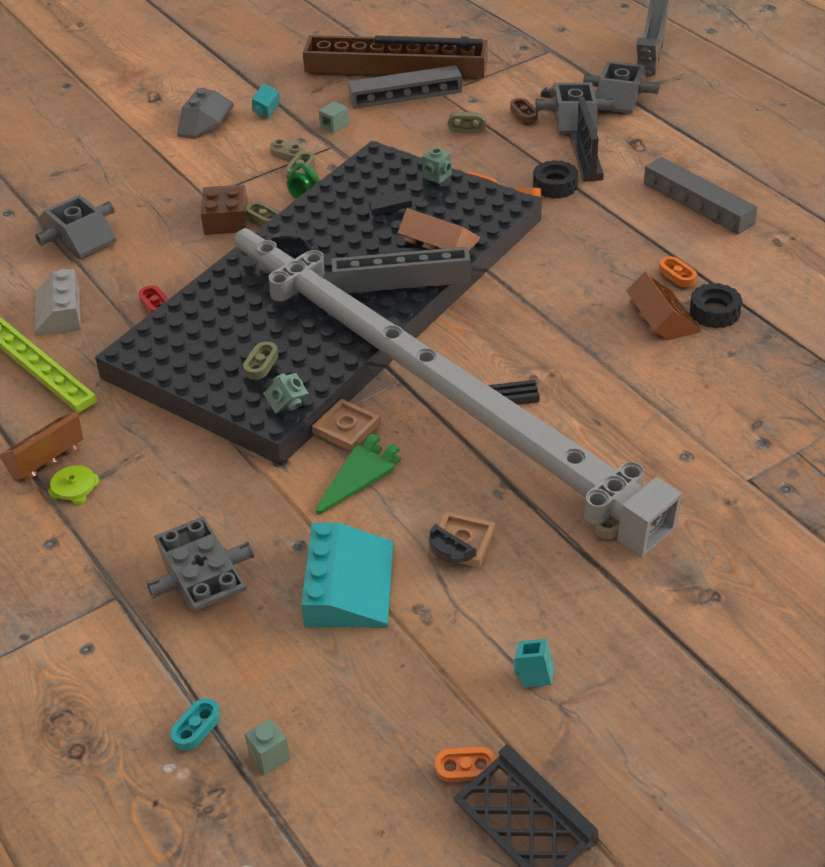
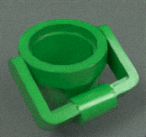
[286,163,321,199]

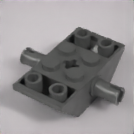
[583,61,660,114]
[535,82,613,135]
[35,195,117,258]
[147,516,254,611]

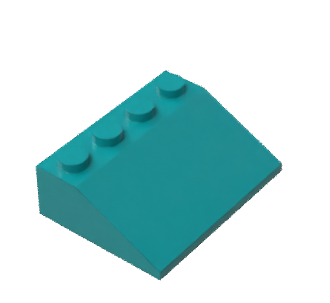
[301,522,394,627]

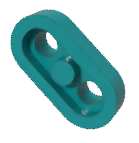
[170,698,221,751]

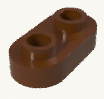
[510,98,538,125]

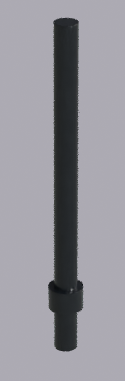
[374,35,483,48]

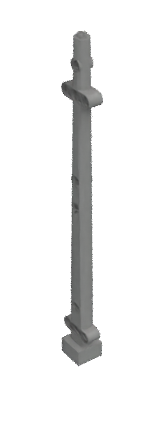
[234,228,682,558]

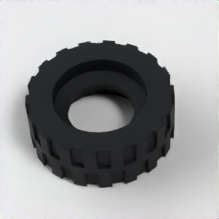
[533,160,578,199]
[690,283,742,328]

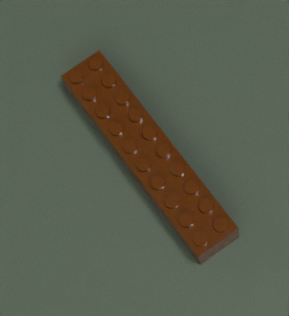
[303,35,488,79]

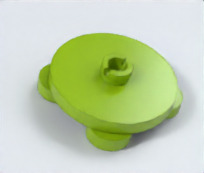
[48,465,99,505]

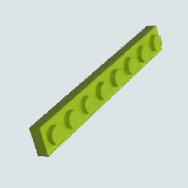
[0,317,97,413]

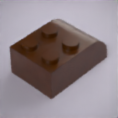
[201,185,247,235]

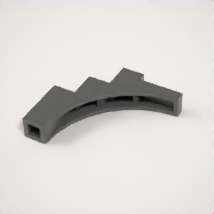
[636,0,669,76]

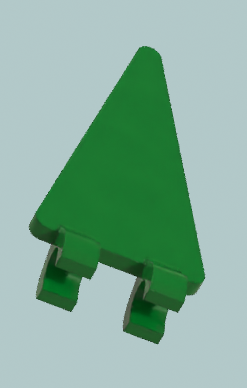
[316,433,401,514]

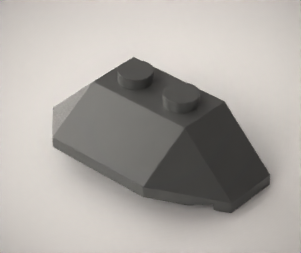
[177,88,234,139]

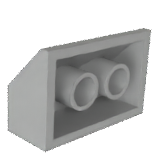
[35,269,81,336]

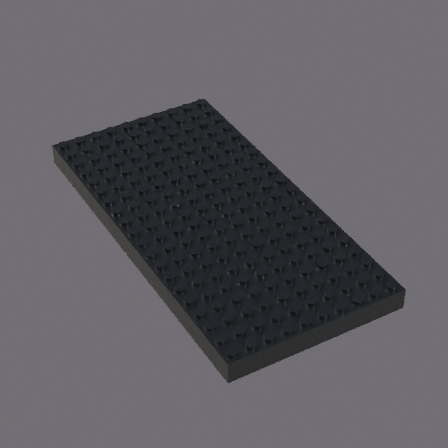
[95,141,542,466]

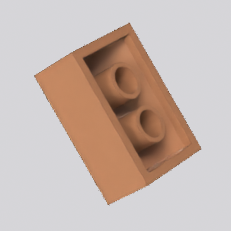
[398,208,480,250]

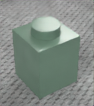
[319,101,349,133]
[245,718,290,775]

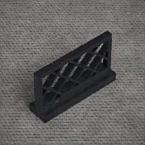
[570,97,604,182]
[454,744,599,867]

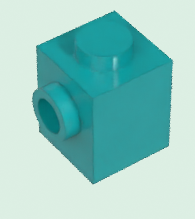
[252,83,280,118]
[513,639,555,687]

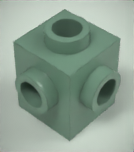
[421,147,452,184]
[263,373,309,414]

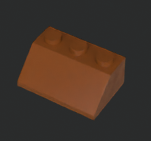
[626,272,701,340]
[0,412,84,481]

